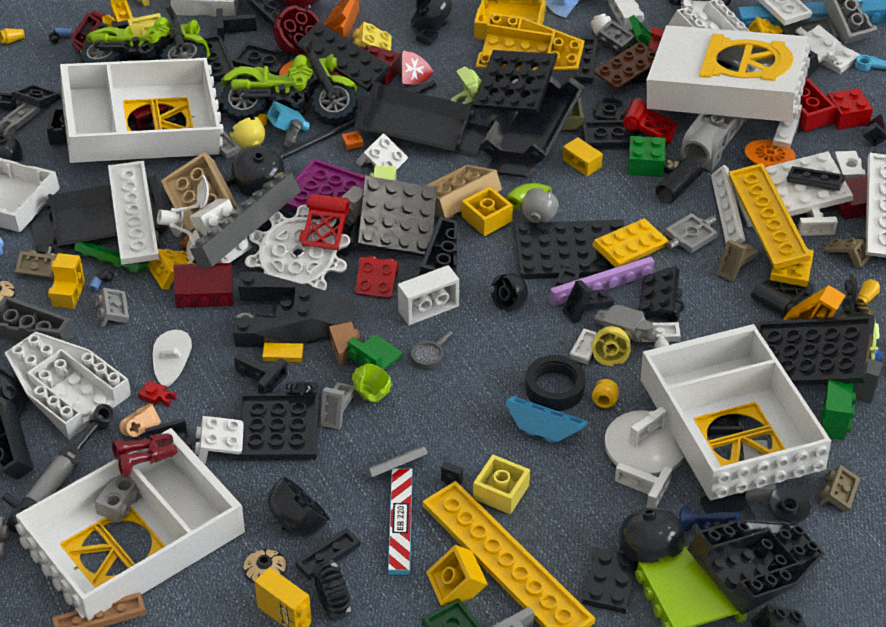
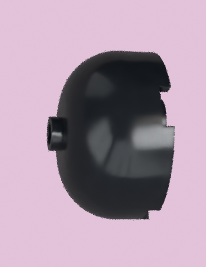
[410,0,452,32]
[231,145,285,196]
[268,477,330,536]
[619,508,685,563]

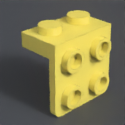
[353,22,392,50]

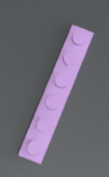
[550,257,655,307]

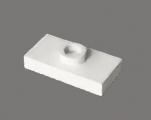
[569,329,597,365]

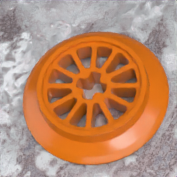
[745,139,796,167]

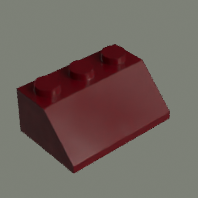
[174,263,234,308]

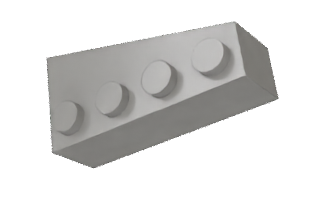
[822,0,878,45]

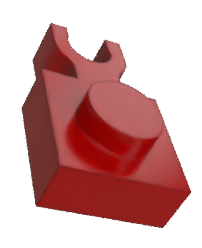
[138,380,177,407]

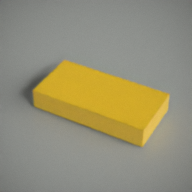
[262,343,304,363]

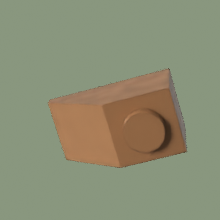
[329,322,360,367]

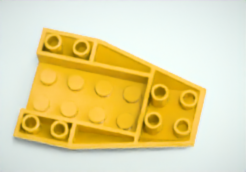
[476,12,585,72]

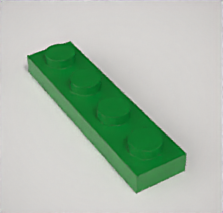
[74,242,149,273]

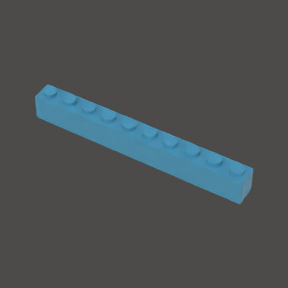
[737,0,886,28]

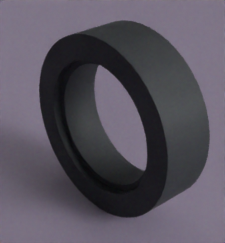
[525,355,586,411]

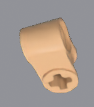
[119,404,161,437]

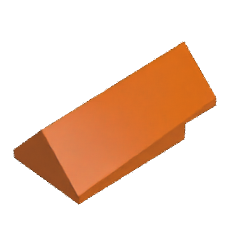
[323,0,360,39]

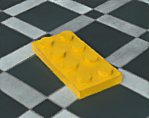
[592,218,669,267]

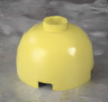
[229,117,265,149]
[591,326,631,366]

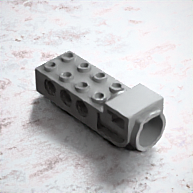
[679,114,747,171]

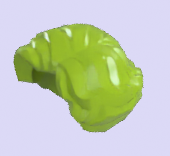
[352,363,392,403]

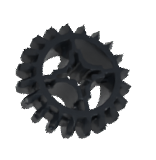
[313,560,351,620]

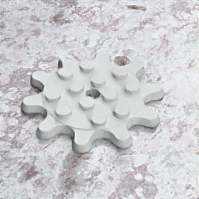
[245,205,350,290]

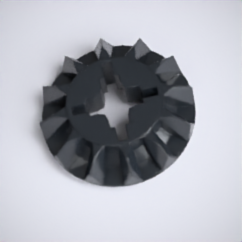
[286,382,318,393]

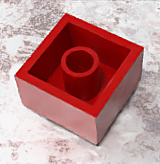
[827,88,873,130]

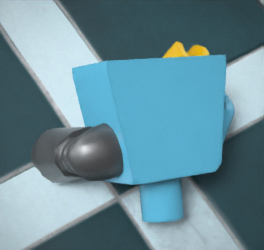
[258,101,310,148]

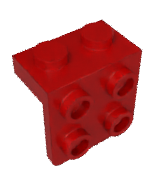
[355,256,400,298]

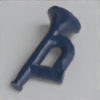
[679,506,740,532]

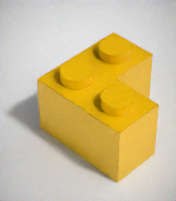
[48,253,85,309]

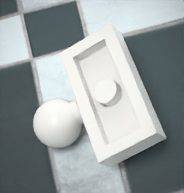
[641,322,681,349]

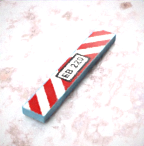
[388,468,413,575]

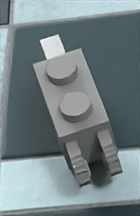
[594,305,657,342]

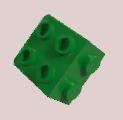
[347,335,402,370]

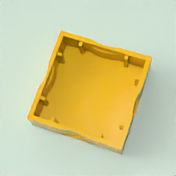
[474,0,547,39]

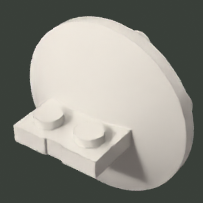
[604,407,685,477]

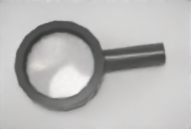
[411,330,453,370]

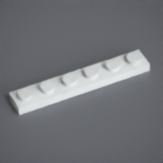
[711,165,746,244]

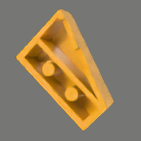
[783,285,845,320]

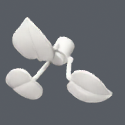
[157,175,209,263]

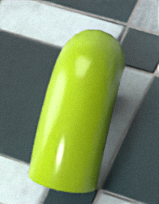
[505,183,552,210]

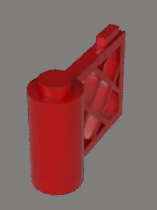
[623,98,677,145]
[299,194,350,251]

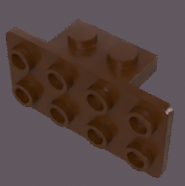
[594,42,656,89]

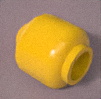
[592,379,619,409]

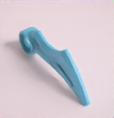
[855,55,886,71]

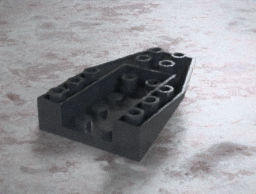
[687,519,824,615]

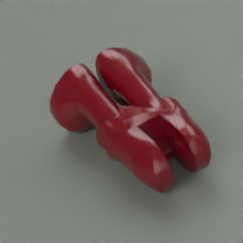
[112,433,178,478]

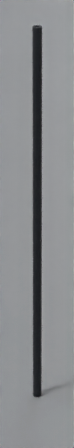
[225,80,436,186]

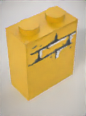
[254,567,312,627]

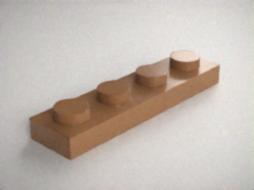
[52,592,147,627]

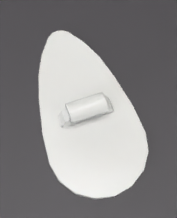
[153,330,192,387]

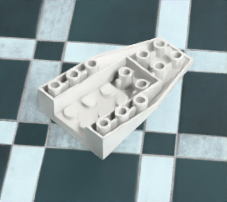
[668,0,771,72]
[5,332,131,440]

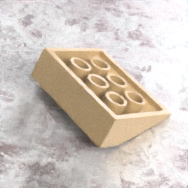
[161,152,239,233]
[425,165,502,219]

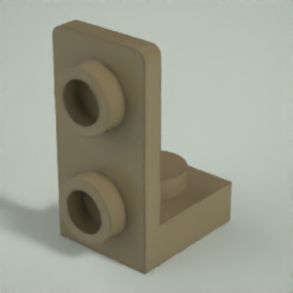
[824,238,870,268]

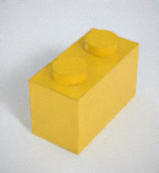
[562,137,603,176]

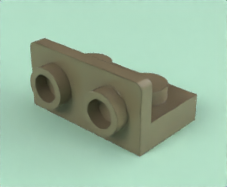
[15,250,56,279]
[818,465,861,512]

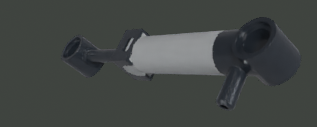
[2,404,114,533]

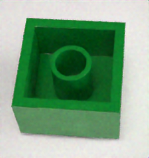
[628,136,665,177]
[821,380,856,440]

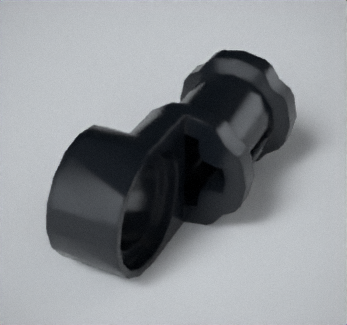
[662,288,685,323]

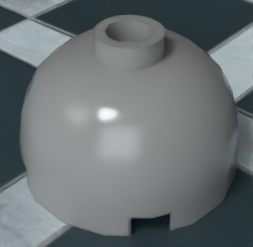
[522,188,559,223]

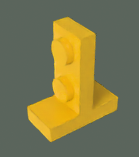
[110,0,133,22]

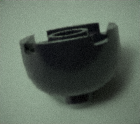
[0,135,23,162]
[491,273,528,312]

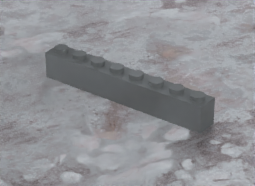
[190,172,301,268]

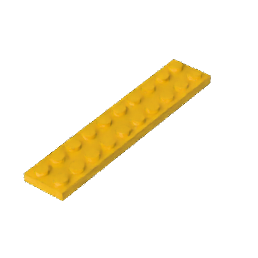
[422,481,595,627]

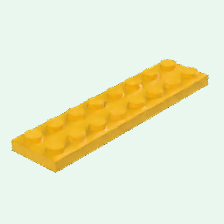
[728,163,811,270]

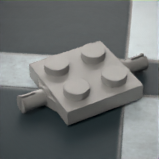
[665,213,718,253]

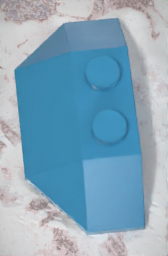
[506,396,588,443]

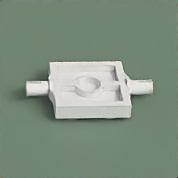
[796,25,841,64]

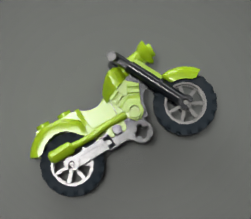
[79,4,210,63]
[221,41,358,125]

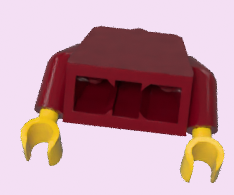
[71,10,116,53]

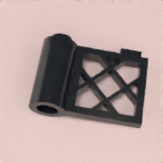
[751,278,815,316]

